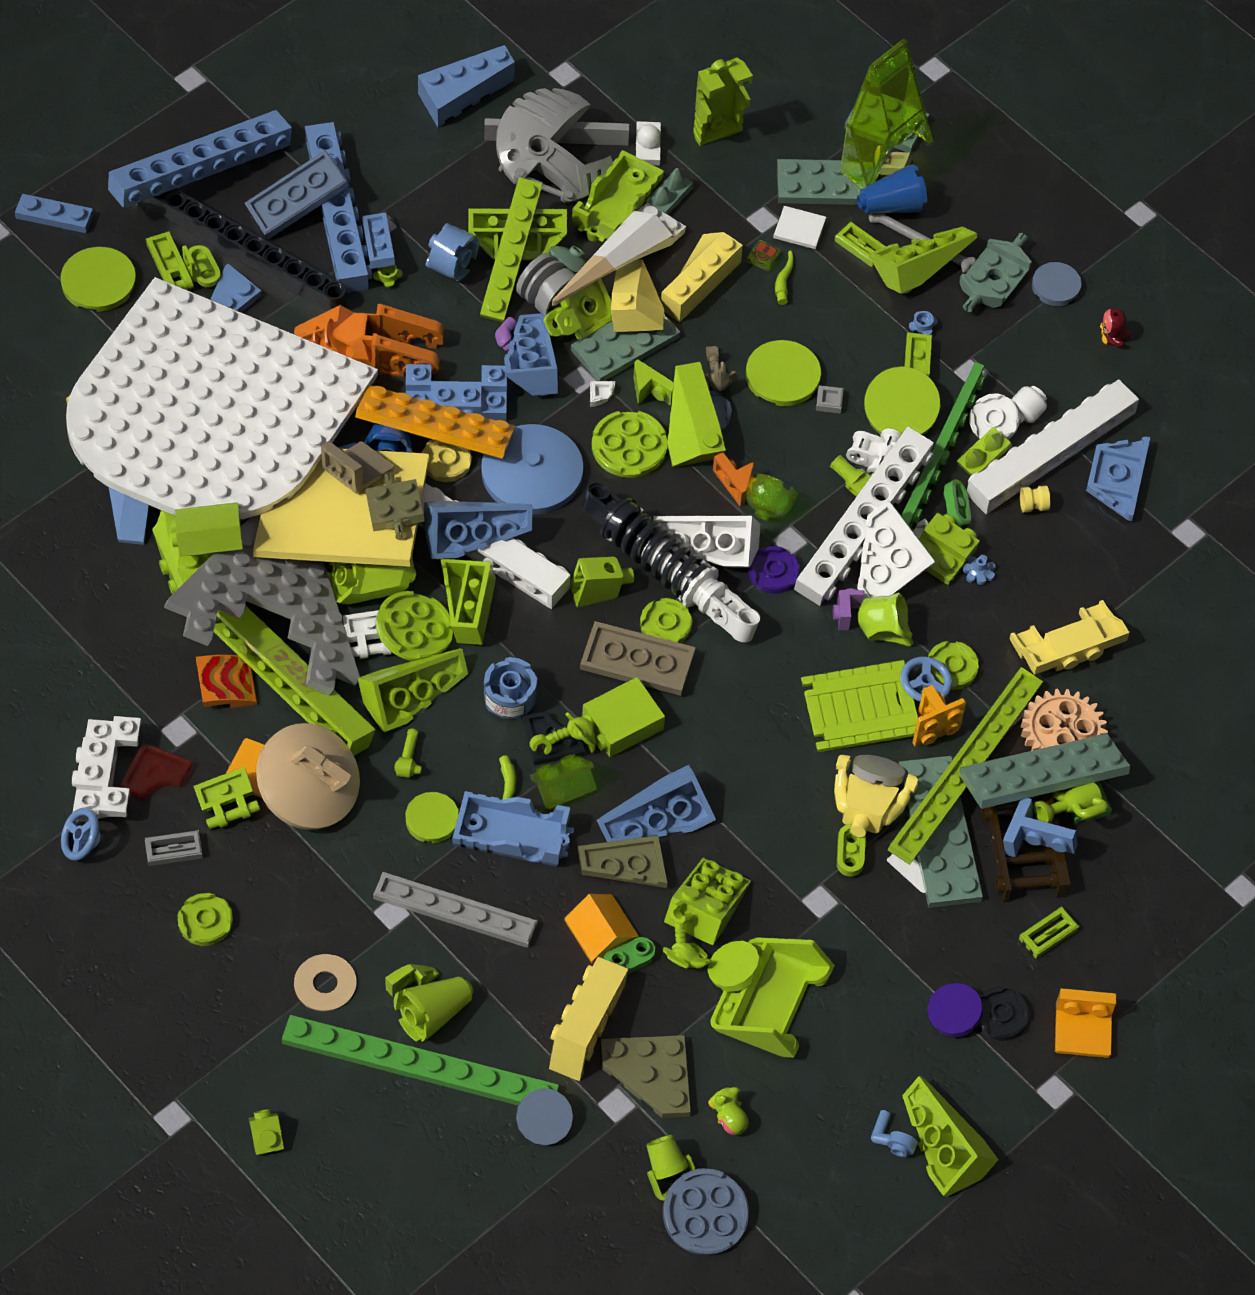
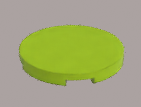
[61,247,136,312]
[746,340,821,406]
[864,367,940,439]
[592,411,667,478]
[376,591,453,661]

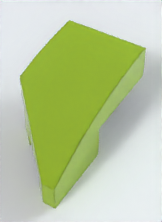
[385,964,439,997]

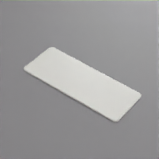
[887,854,925,893]

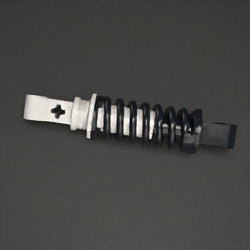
[582,482,760,642]

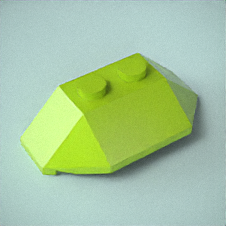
[468,209,567,260]

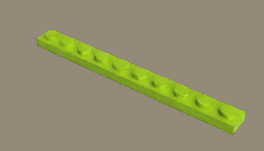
[888,667,1043,865]

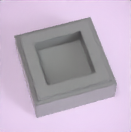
[816,385,844,414]

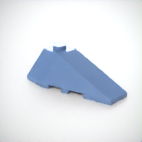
[504,313,558,396]
[109,487,152,545]
[597,765,716,842]

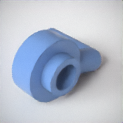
[871,1110,917,1157]

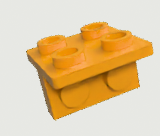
[912,685,966,747]

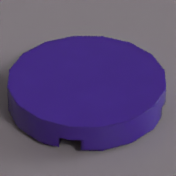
[748,546,800,594]
[927,983,983,1038]

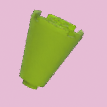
[394,977,473,1042]

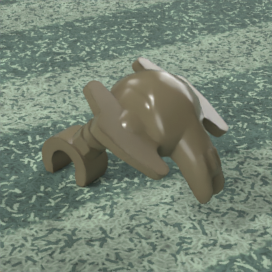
[704,346,737,392]

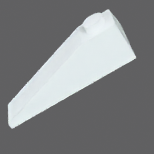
[653,516,760,567]

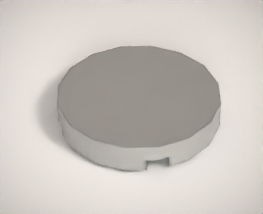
[852,755,905,787]

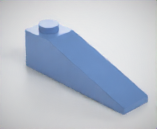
[424,501,533,559]

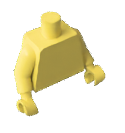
[834,755,918,837]

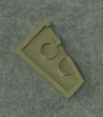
[578,835,667,888]

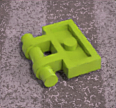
[194,767,260,829]

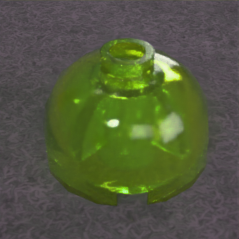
[746,474,798,521]

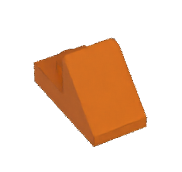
[713,452,754,507]

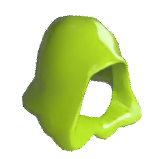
[858,593,913,646]

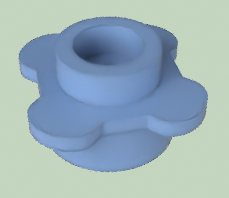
[909,311,937,335]

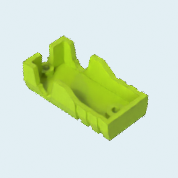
[693,58,753,146]
[572,150,664,242]

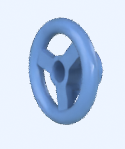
[901,657,952,702]
[61,808,101,861]

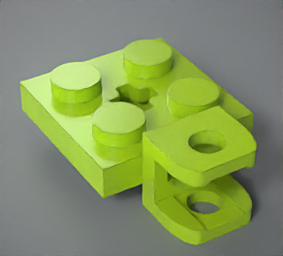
[543,278,612,340]

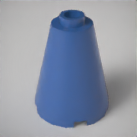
[857,164,927,213]
[364,423,413,453]

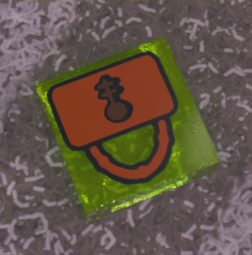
[747,240,781,271]

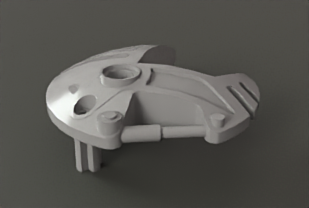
[496,88,613,203]

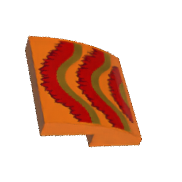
[196,655,257,708]

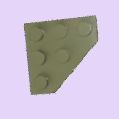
[601,1035,691,1118]

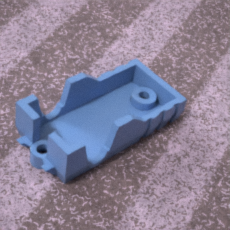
[452,791,574,866]

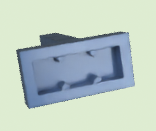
[1003,798,1078,857]

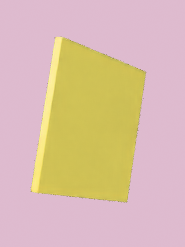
[253,449,429,567]

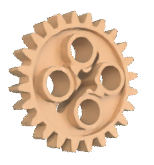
[1021,689,1108,751]

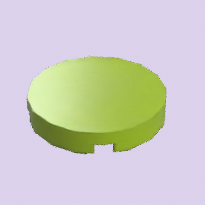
[640,598,692,643]
[928,641,979,690]
[405,792,459,843]
[178,893,233,946]
[708,941,762,992]

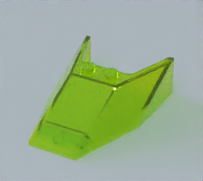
[840,39,933,189]

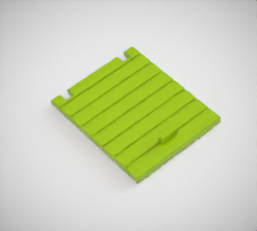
[801,660,918,752]

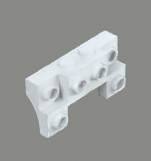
[72,716,142,822]

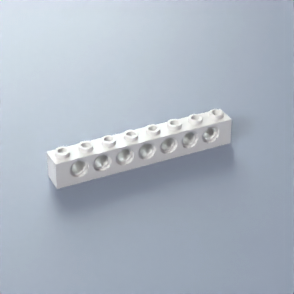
[794,427,934,606]

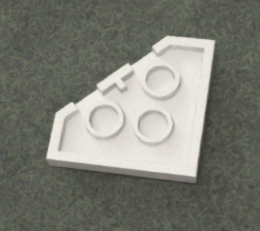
[858,500,936,598]

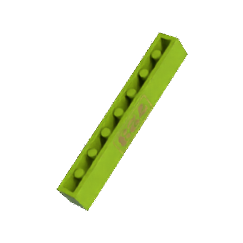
[214,605,375,755]

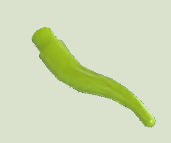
[775,251,794,305]
[499,755,517,800]

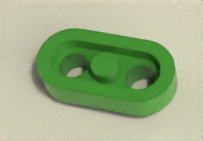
[943,479,971,528]
[604,937,655,975]

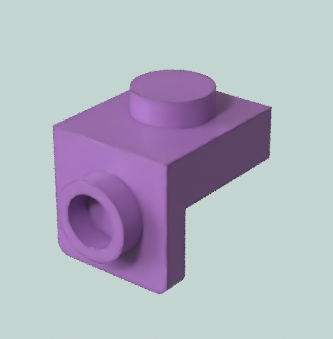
[833,588,865,630]

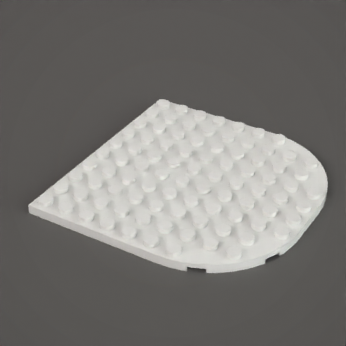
[66,277,378,520]

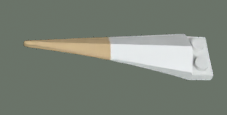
[552,202,686,306]

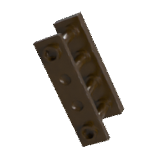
[982,792,1071,903]

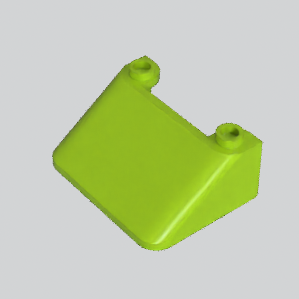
[711,938,835,1058]

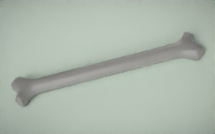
[869,213,976,274]

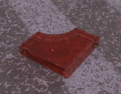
[119,743,192,799]

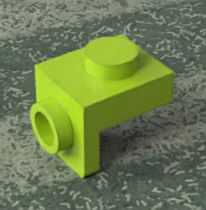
[249,1109,284,1155]

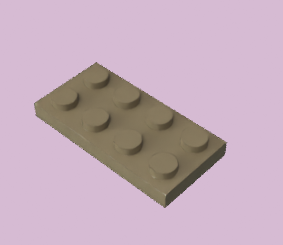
[580,621,695,696]

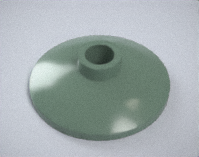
[550,246,587,273]

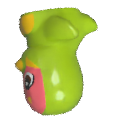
[708,1087,749,1136]

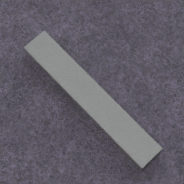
[484,118,629,146]
[373,872,537,948]

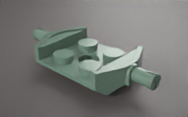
[959,233,1032,312]

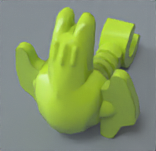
[530,712,596,755]
[663,901,711,968]

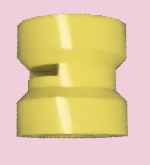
[1020,485,1050,513]

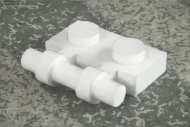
[343,610,392,659]

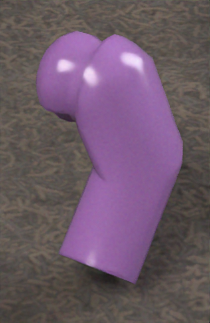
[495,317,517,351]

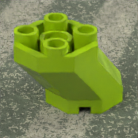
[327,559,416,604]

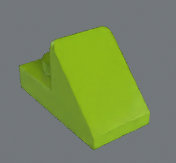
[634,359,674,406]

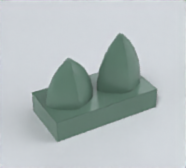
[645,168,693,215]

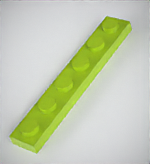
[480,177,543,323]

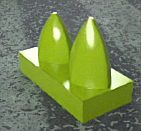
[957,427,1012,476]

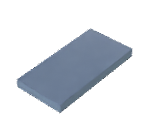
[245,150,349,239]

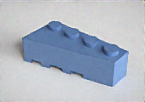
[418,45,515,128]

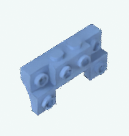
[406,364,507,422]

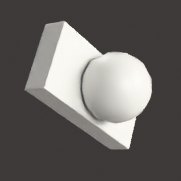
[636,122,661,165]

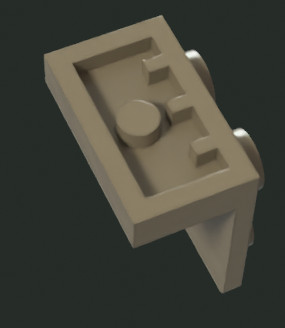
[321,441,394,494]

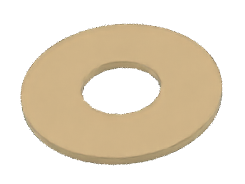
[294,954,356,1012]

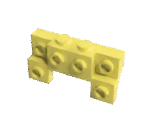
[1010,600,1129,675]

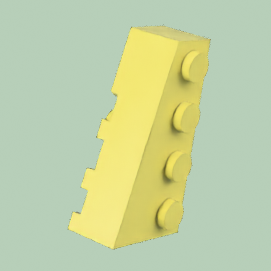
[549,957,628,1081]

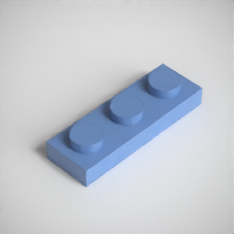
[15,194,94,233]
[362,212,395,269]

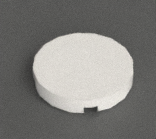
[969,394,1020,439]

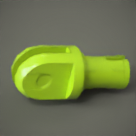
[830,455,877,498]

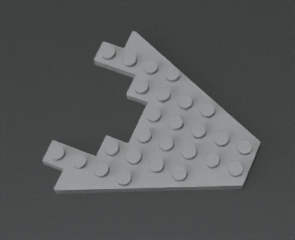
[164,514,360,695]

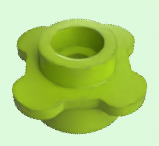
[373,265,403,287]

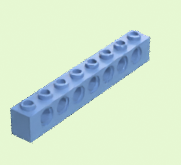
[108,110,292,208]
[305,122,372,293]

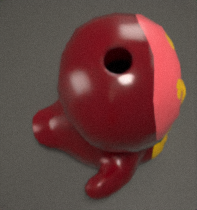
[1100,308,1132,347]

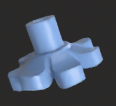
[963,555,995,585]

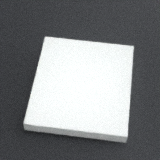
[773,206,826,249]

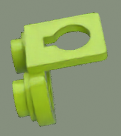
[182,245,221,287]

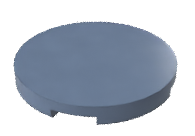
[663,1169,749,1256]

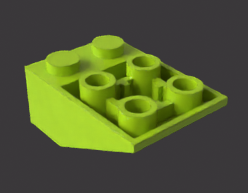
[664,858,751,945]

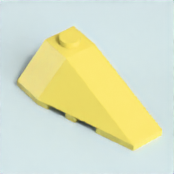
[611,260,664,332]

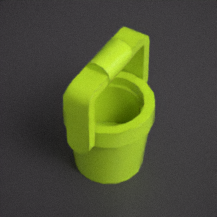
[646,1135,695,1201]

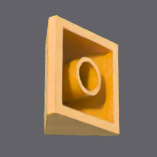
[565,894,639,963]

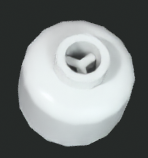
[1011,386,1047,423]

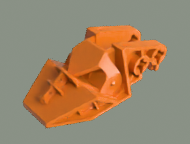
[294,304,444,384]

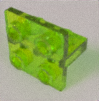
[530,754,597,809]

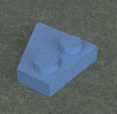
[210,264,262,312]

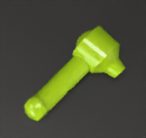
[394,728,422,778]

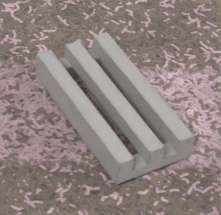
[145,830,203,866]

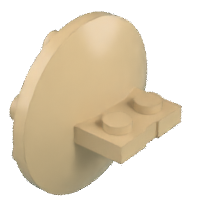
[256,723,360,830]

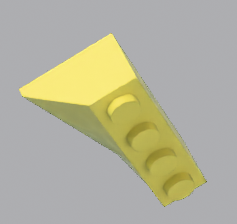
[661,232,743,323]

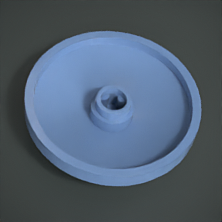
[481,424,583,515]

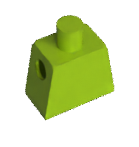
[570,557,634,608]

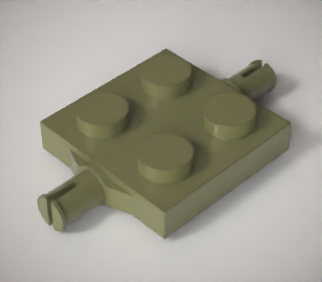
[365,472,425,540]

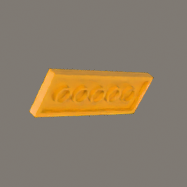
[355,385,515,459]

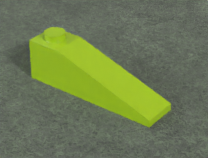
[667,362,726,468]
[358,649,468,732]

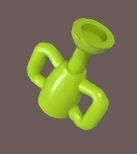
[1033,782,1108,824]

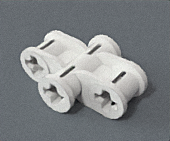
[846,429,913,476]

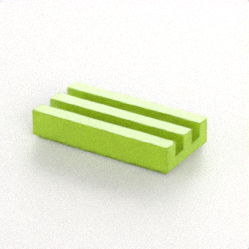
[835,222,886,267]
[1019,907,1079,959]

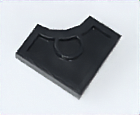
[522,711,586,765]

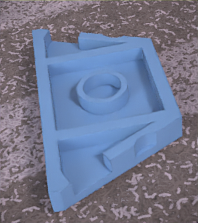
[1086,437,1150,521]

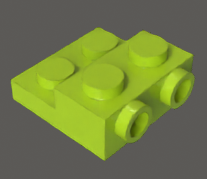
[919,513,980,585]

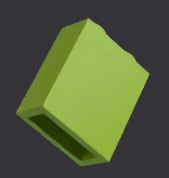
[171,502,243,557]
[581,677,665,757]

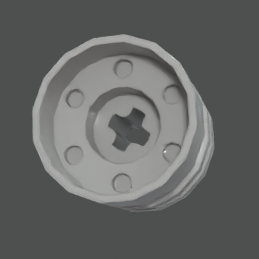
[516,253,576,316]

